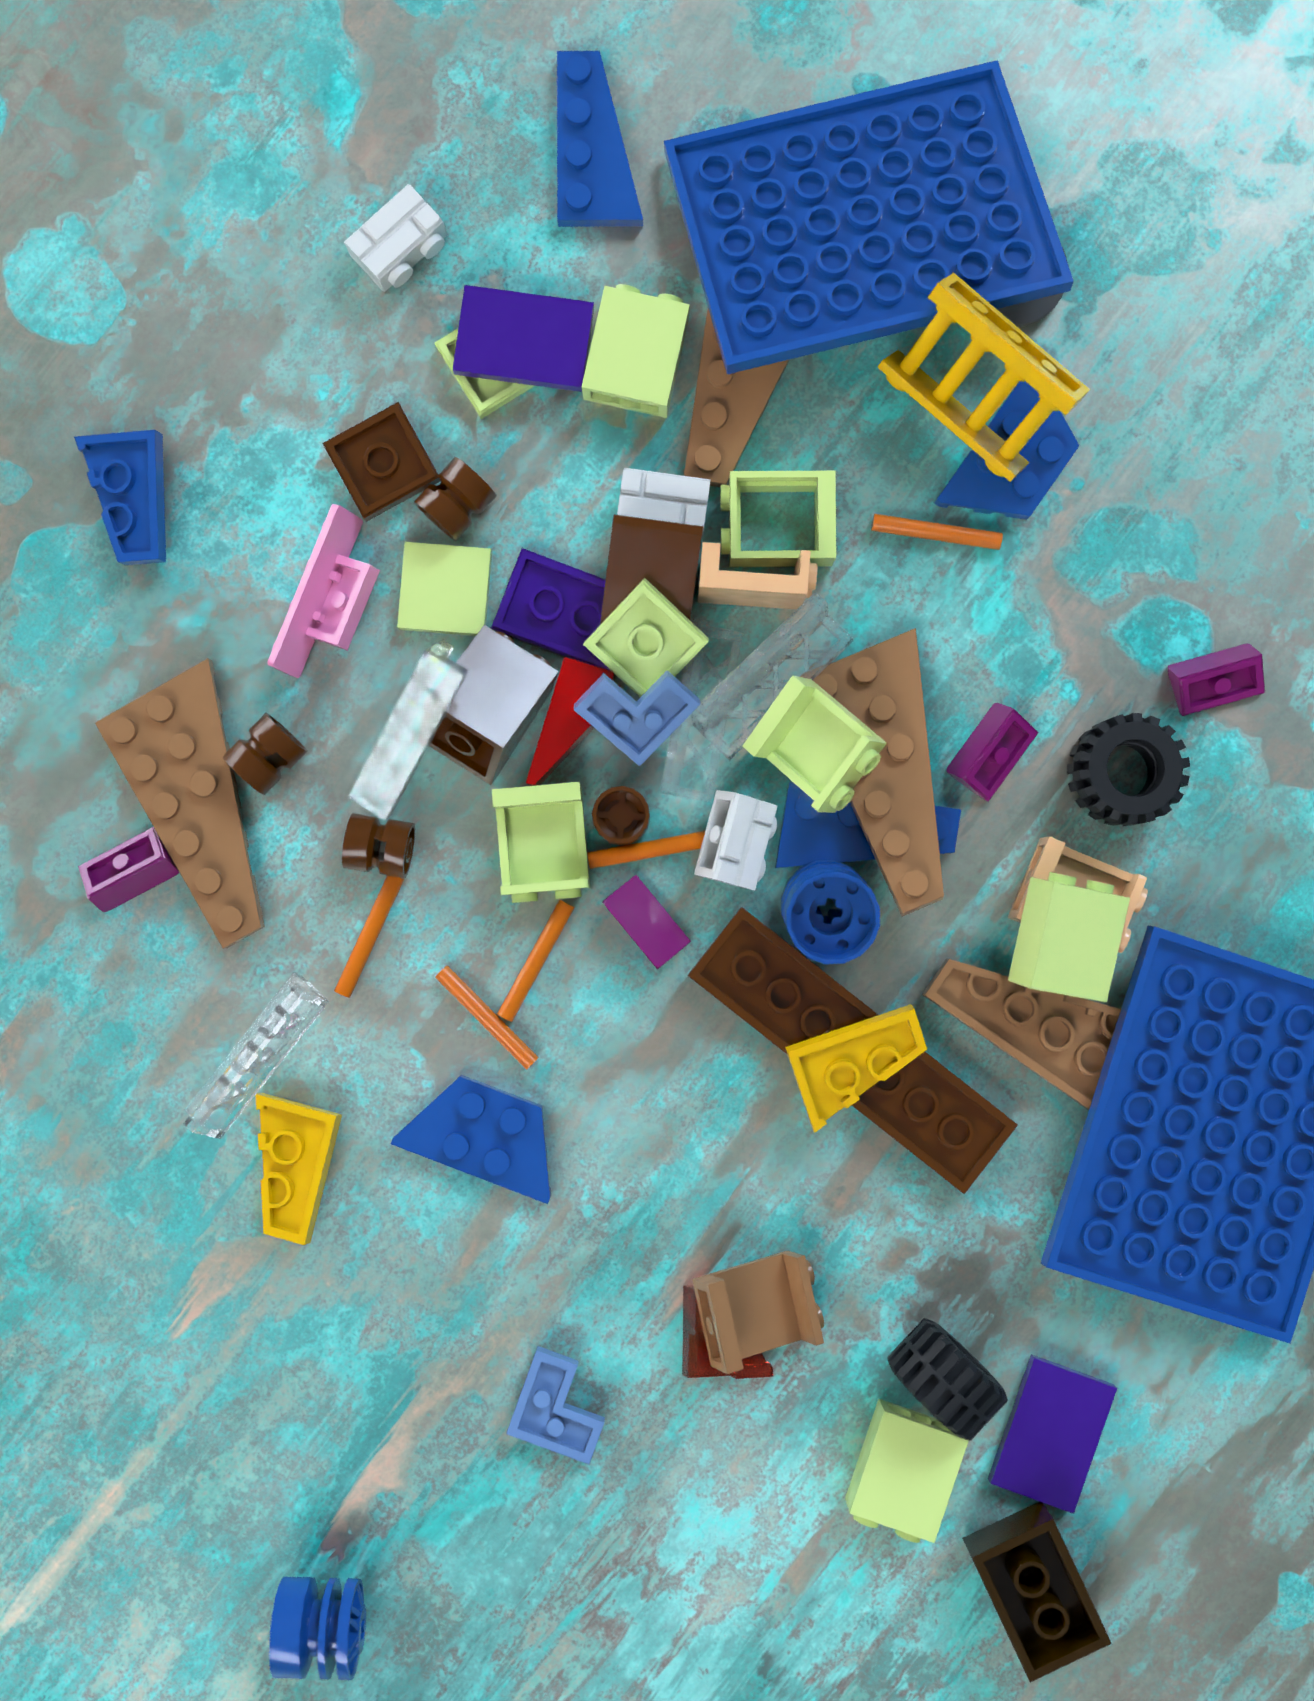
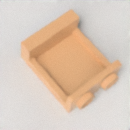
[697,542,817,610]
[1008,836,1148,953]

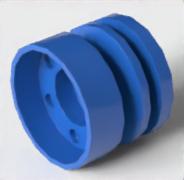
[781,860,880,964]
[269,1577,366,1680]

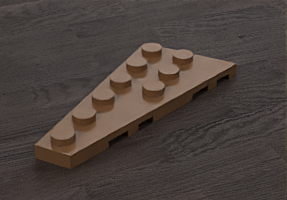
[684,308,790,487]
[799,628,944,917]
[95,658,265,949]
[922,959,1121,1110]

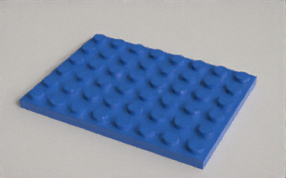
[664,60,1074,375]
[1041,925,1314,1344]

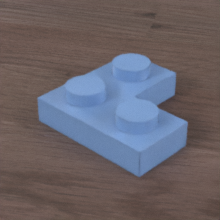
[574,671,700,766]
[506,1346,605,1464]

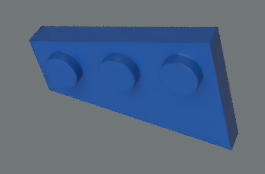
[74,430,166,565]

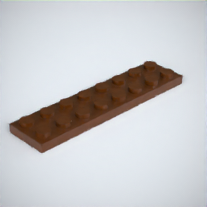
[687,907,1018,1194]

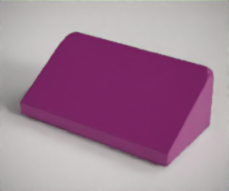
[1168,643,1265,716]
[946,703,1039,802]
[78,827,179,912]
[602,875,691,970]

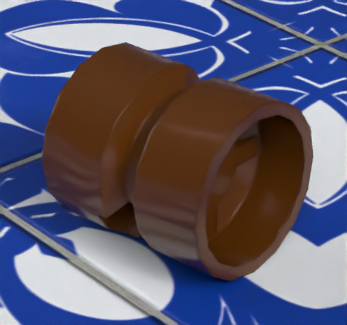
[414,457,497,541]
[223,712,308,795]
[592,786,650,846]
[342,813,415,878]

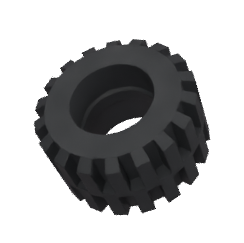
[1067,713,1190,826]
[887,1318,1008,1441]

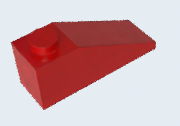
[526,657,621,786]

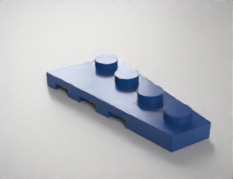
[557,51,643,227]
[775,782,961,868]

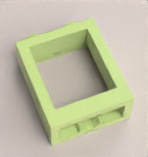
[720,470,836,567]

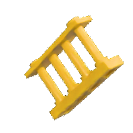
[877,273,1090,482]

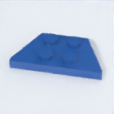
[934,381,1080,520]
[391,1075,551,1204]

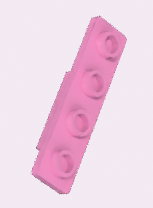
[267,504,380,678]

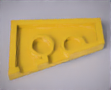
[785,1004,927,1133]
[255,1093,342,1245]

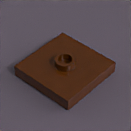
[322,402,440,522]

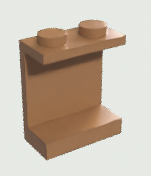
[692,1251,824,1374]

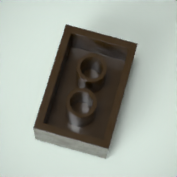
[962,1501,1112,1682]

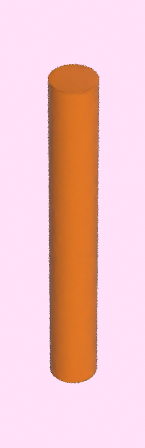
[871,514,1003,550]
[587,830,706,869]
[334,876,404,998]
[497,899,575,1022]
[435,965,539,1070]

